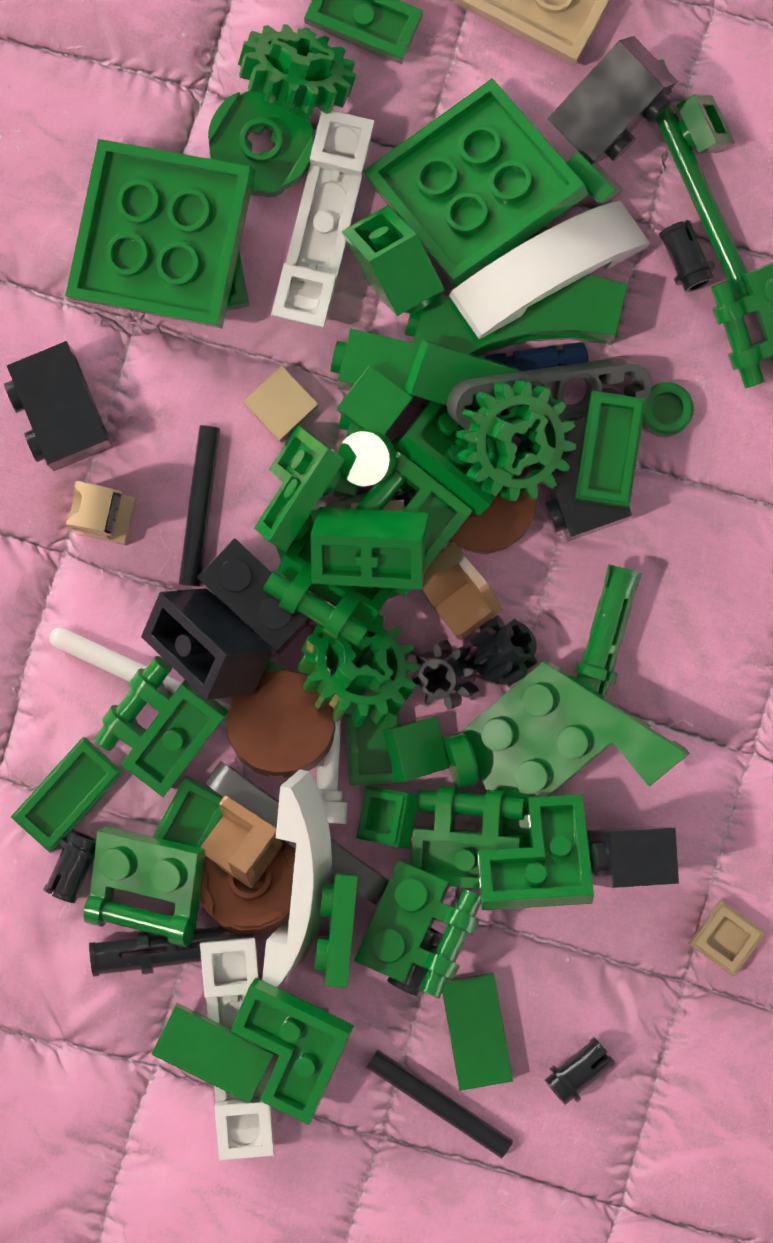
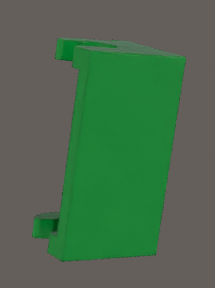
[310,507,429,590]

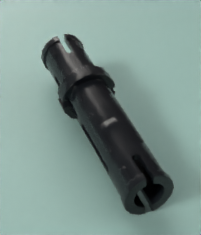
[89,926,253,977]

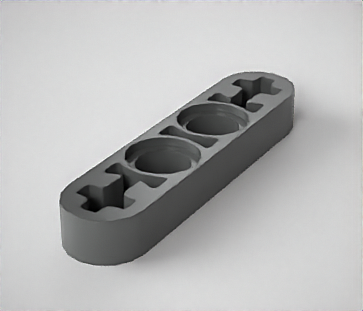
[446,358,652,430]
[205,760,389,905]

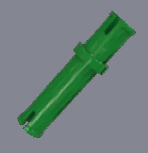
[574,564,642,697]

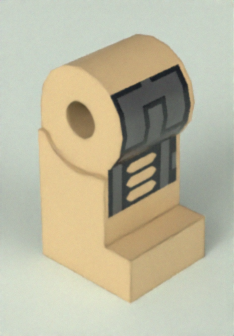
[66,481,137,545]

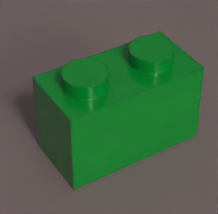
[342,205,445,316]

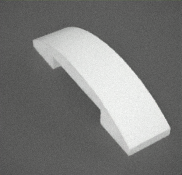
[271,110,374,329]
[449,201,650,339]
[262,769,332,987]
[200,937,274,1161]

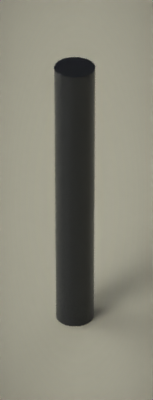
[178,425,220,587]
[366,1049,513,1159]

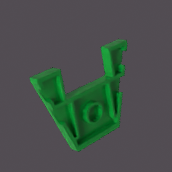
[463,660,690,848]

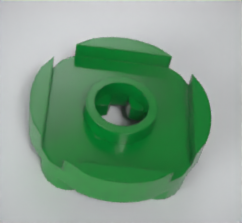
[208,91,314,197]

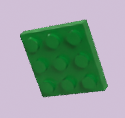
[363,78,588,288]
[65,139,256,329]

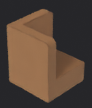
[421,542,503,640]
[200,795,283,889]

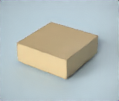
[243,365,319,442]
[688,900,765,976]

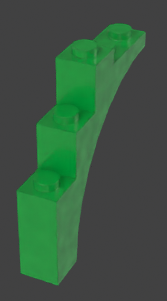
[330,274,628,499]

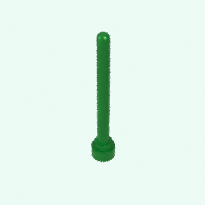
[655,59,749,298]

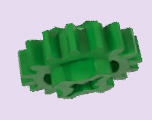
[238,24,356,115]
[456,380,576,501]
[298,614,419,727]

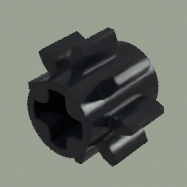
[470,615,537,686]
[412,640,483,710]

